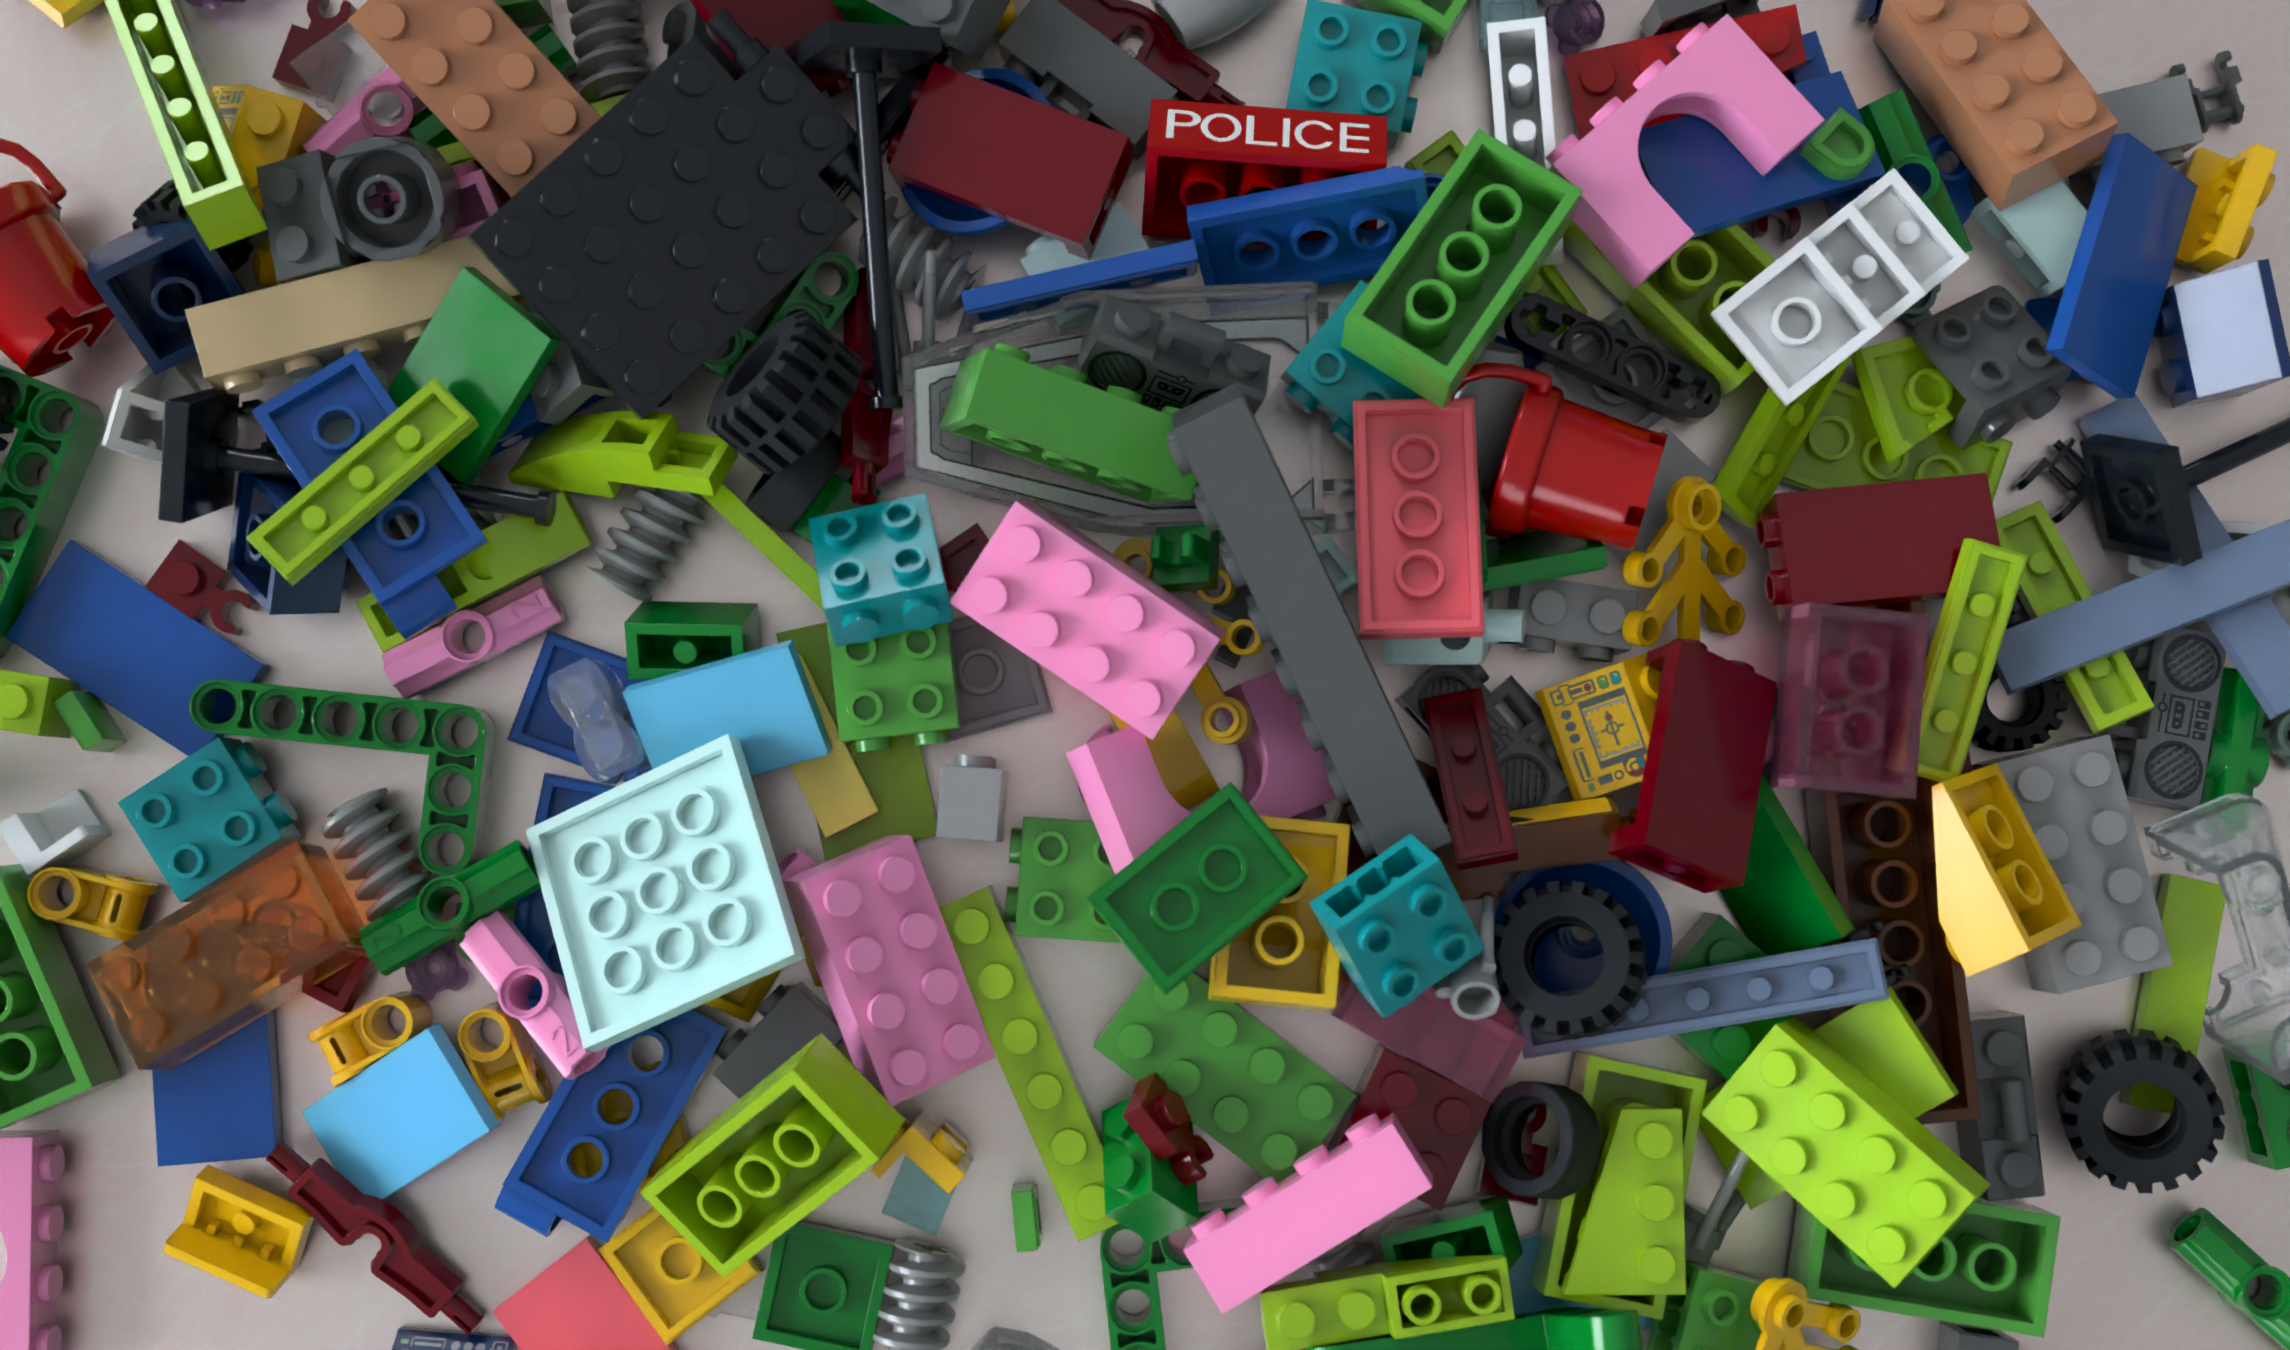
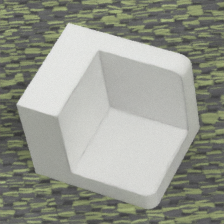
[0,789,112,875]

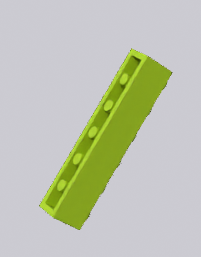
[104,0,268,251]
[939,885,1119,1242]

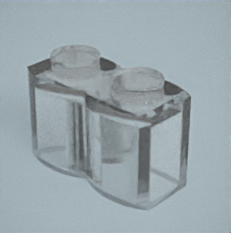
[548,657,651,784]

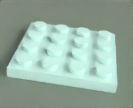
[526,734,806,1052]

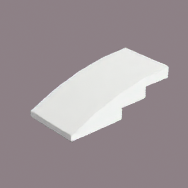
[1710,168,1970,407]

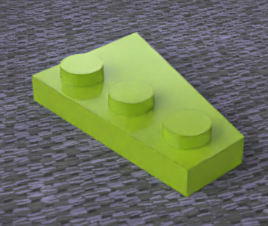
[1851,336,1966,464]
[1560,1107,1686,1296]

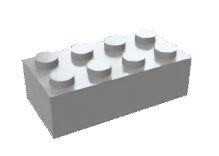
[1971,734,2173,994]

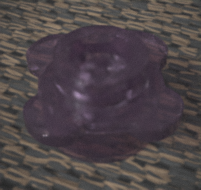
[1544,0,1605,56]
[404,938,469,1002]

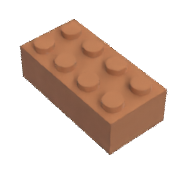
[347,0,602,197]
[1873,0,2119,212]

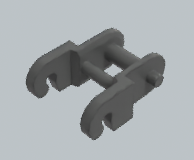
[2169,50,2245,134]

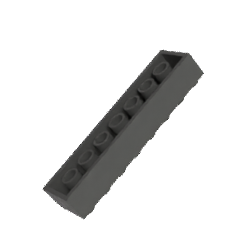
[1166,382,1452,858]

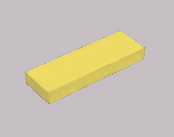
[790,654,881,838]

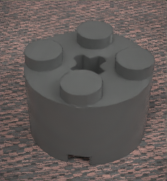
[320,137,461,261]

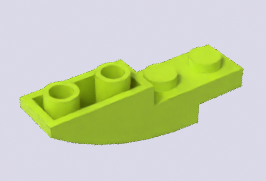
[508,411,739,498]
[355,491,594,653]
[1258,1255,1515,1350]

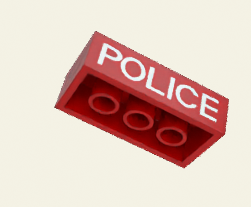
[1142,98,1387,245]

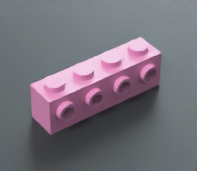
[1183,1113,1433,1314]

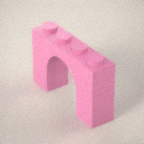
[1546,14,1825,289]
[1066,670,1337,875]
[0,1130,65,1350]

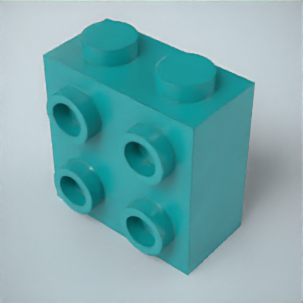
[1286,0,1429,149]
[1280,280,1420,451]
[808,493,954,647]
[118,737,302,902]
[1309,833,1485,1019]

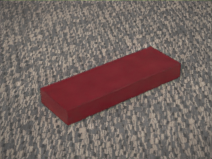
[1423,687,1518,871]

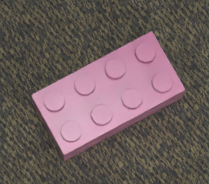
[949,497,1227,740]
[782,835,996,1106]

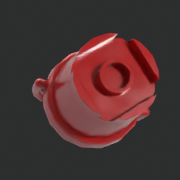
[0,138,117,377]
[1452,362,1668,551]

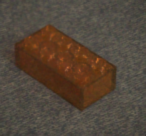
[85,841,366,1070]

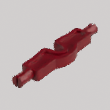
[1057,0,1246,106]
[840,267,893,505]
[265,1140,485,1335]

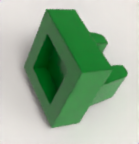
[1150,525,1220,592]

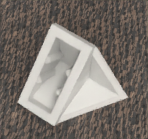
[101,363,202,465]

